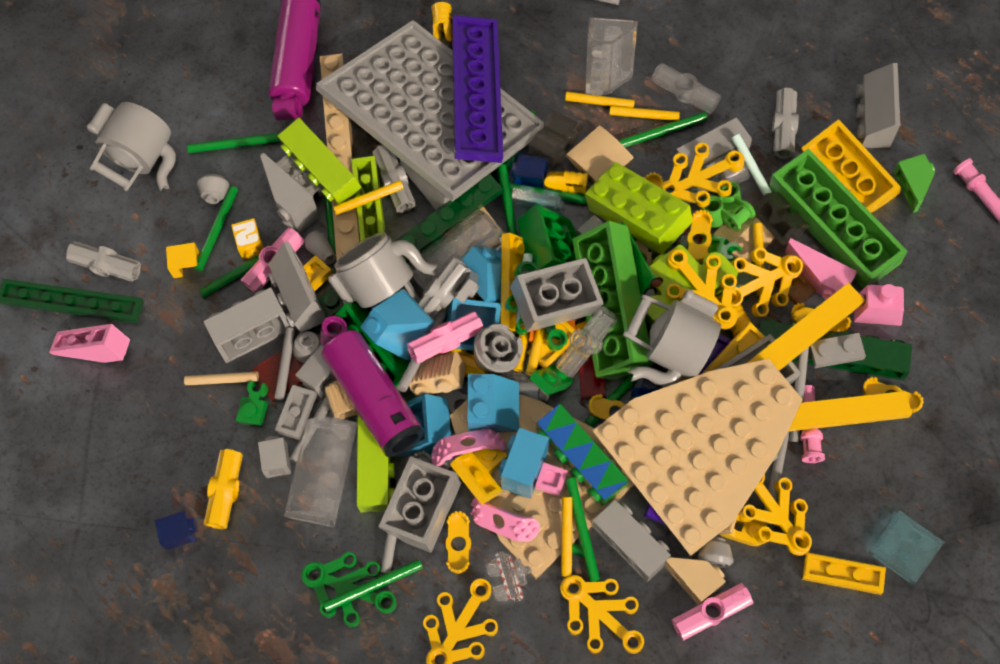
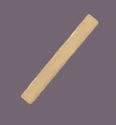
[184,372,259,386]

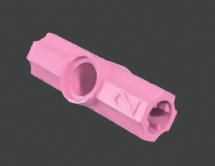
[241,227,304,294]
[407,312,483,364]
[671,583,754,641]

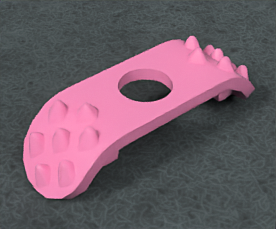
[431,429,507,466]
[470,497,540,542]

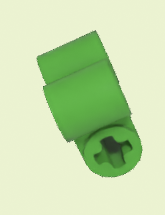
[702,181,756,232]

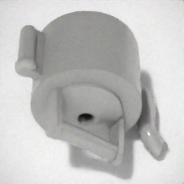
[87,102,176,191]
[328,232,438,308]
[623,289,721,387]

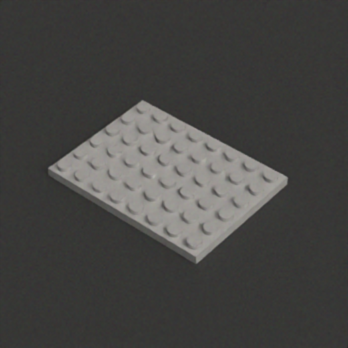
[316,20,547,202]

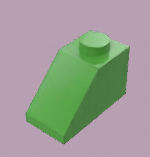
[893,154,935,213]

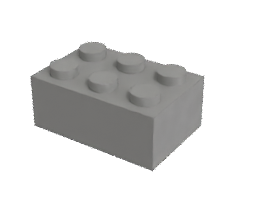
[510,258,604,332]
[203,288,291,363]

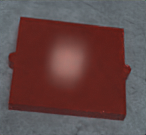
[251,350,303,402]

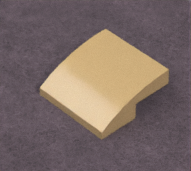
[566,125,634,183]

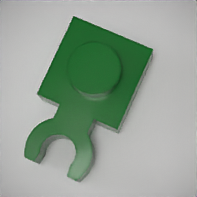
[701,235,742,263]
[236,381,268,427]

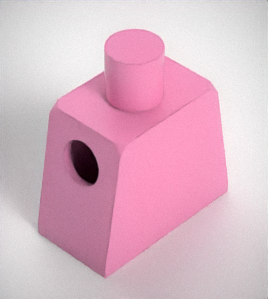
[854,284,904,326]

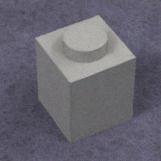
[258,436,292,478]

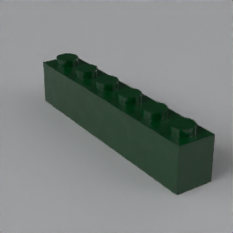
[758,319,912,381]

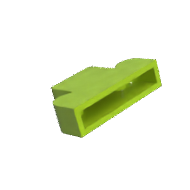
[645,245,738,327]

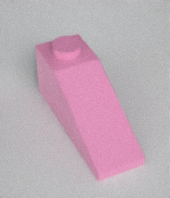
[785,238,857,300]
[49,324,130,363]

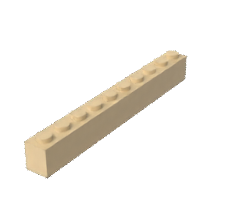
[320,54,361,261]

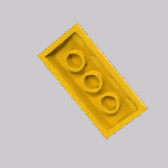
[801,119,901,213]

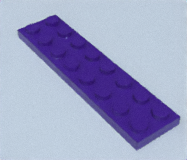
[452,15,503,163]

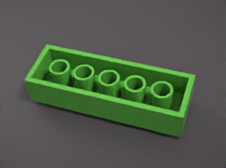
[769,149,908,289]
[573,221,653,381]

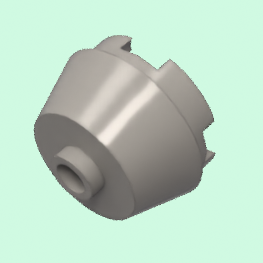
[473,324,523,373]

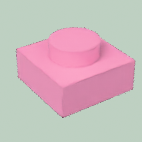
[535,462,568,497]

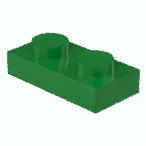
[529,365,574,395]

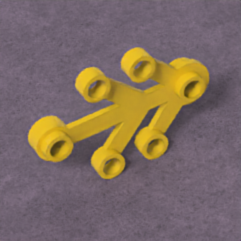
[659,142,744,207]
[721,247,803,317]
[666,249,738,330]
[739,474,812,556]
[560,575,644,654]
[423,579,498,664]

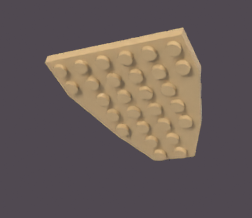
[593,359,803,556]
[450,394,635,580]

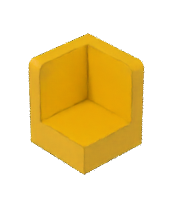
[166,243,200,278]

